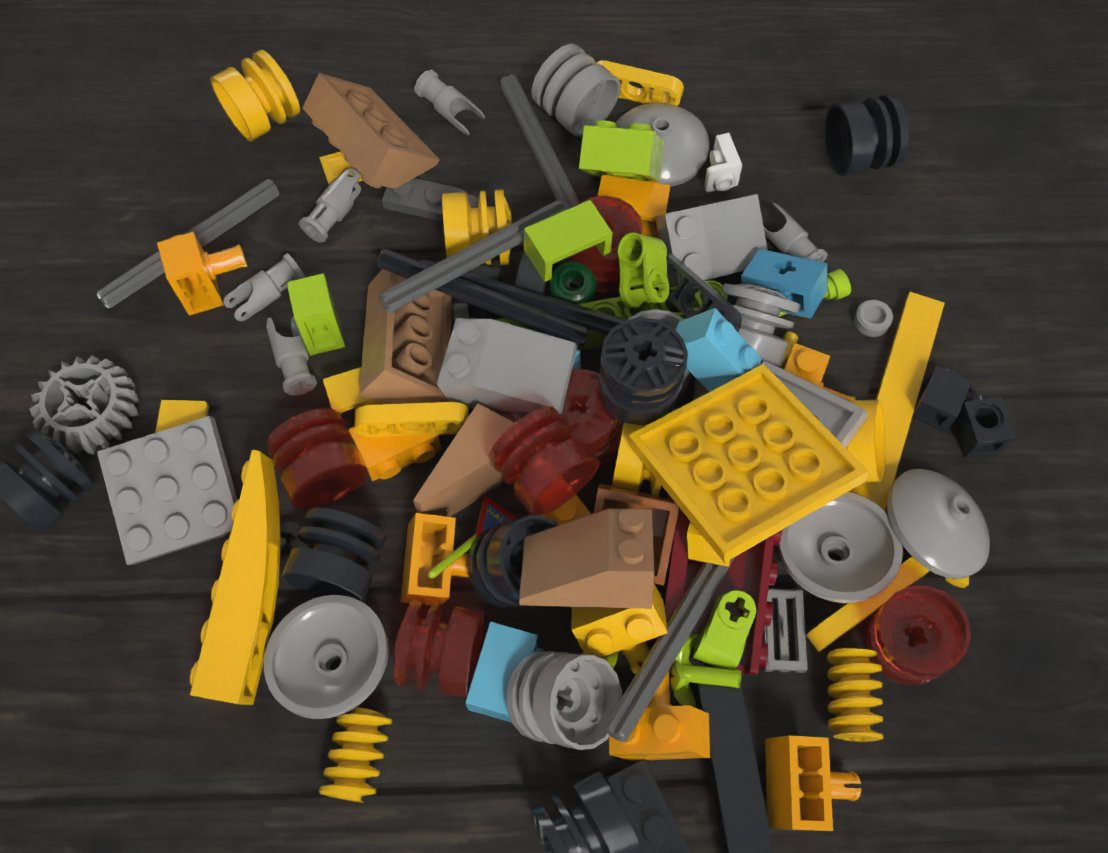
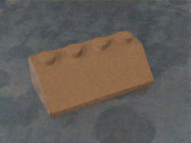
[303,73,440,189]
[359,269,452,405]

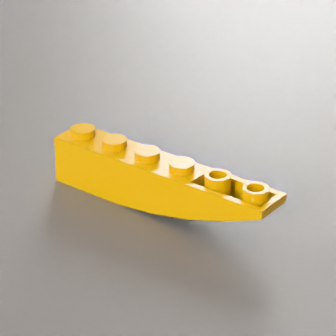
[190,450,281,705]

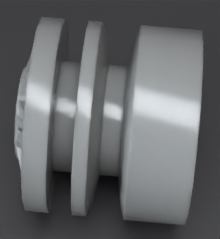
[531,43,621,137]
[721,283,800,366]
[506,651,622,750]

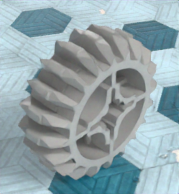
[29,355,140,456]

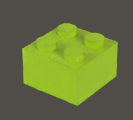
[579,120,665,182]

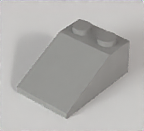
[655,194,768,286]
[437,318,577,414]

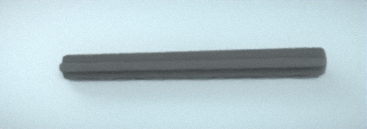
[500,74,581,210]
[96,179,280,308]
[379,201,566,313]
[605,556,736,742]

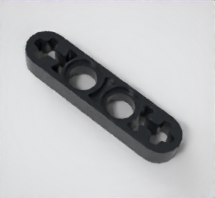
[655,250,742,332]

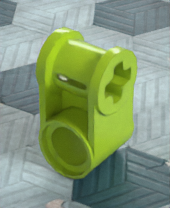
[618,233,670,308]
[692,590,756,670]

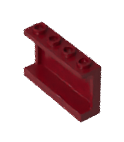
[663,507,782,675]

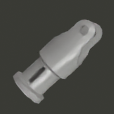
[414,70,485,135]
[299,168,361,242]
[763,203,828,263]
[223,253,306,321]
[266,317,317,396]

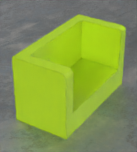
[524,200,613,282]
[287,273,345,356]

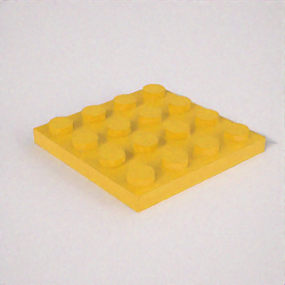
[628,364,868,563]

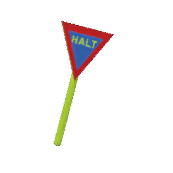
[428,495,517,578]

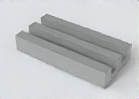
[762,589,807,673]

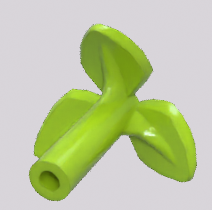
[670,634,741,707]

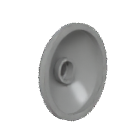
[616,103,709,187]
[887,469,990,579]
[778,492,903,603]
[264,595,389,719]

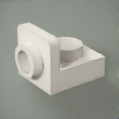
[704,133,742,193]

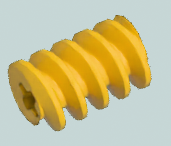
[827,648,883,742]
[319,707,392,803]

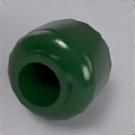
[549,261,596,305]

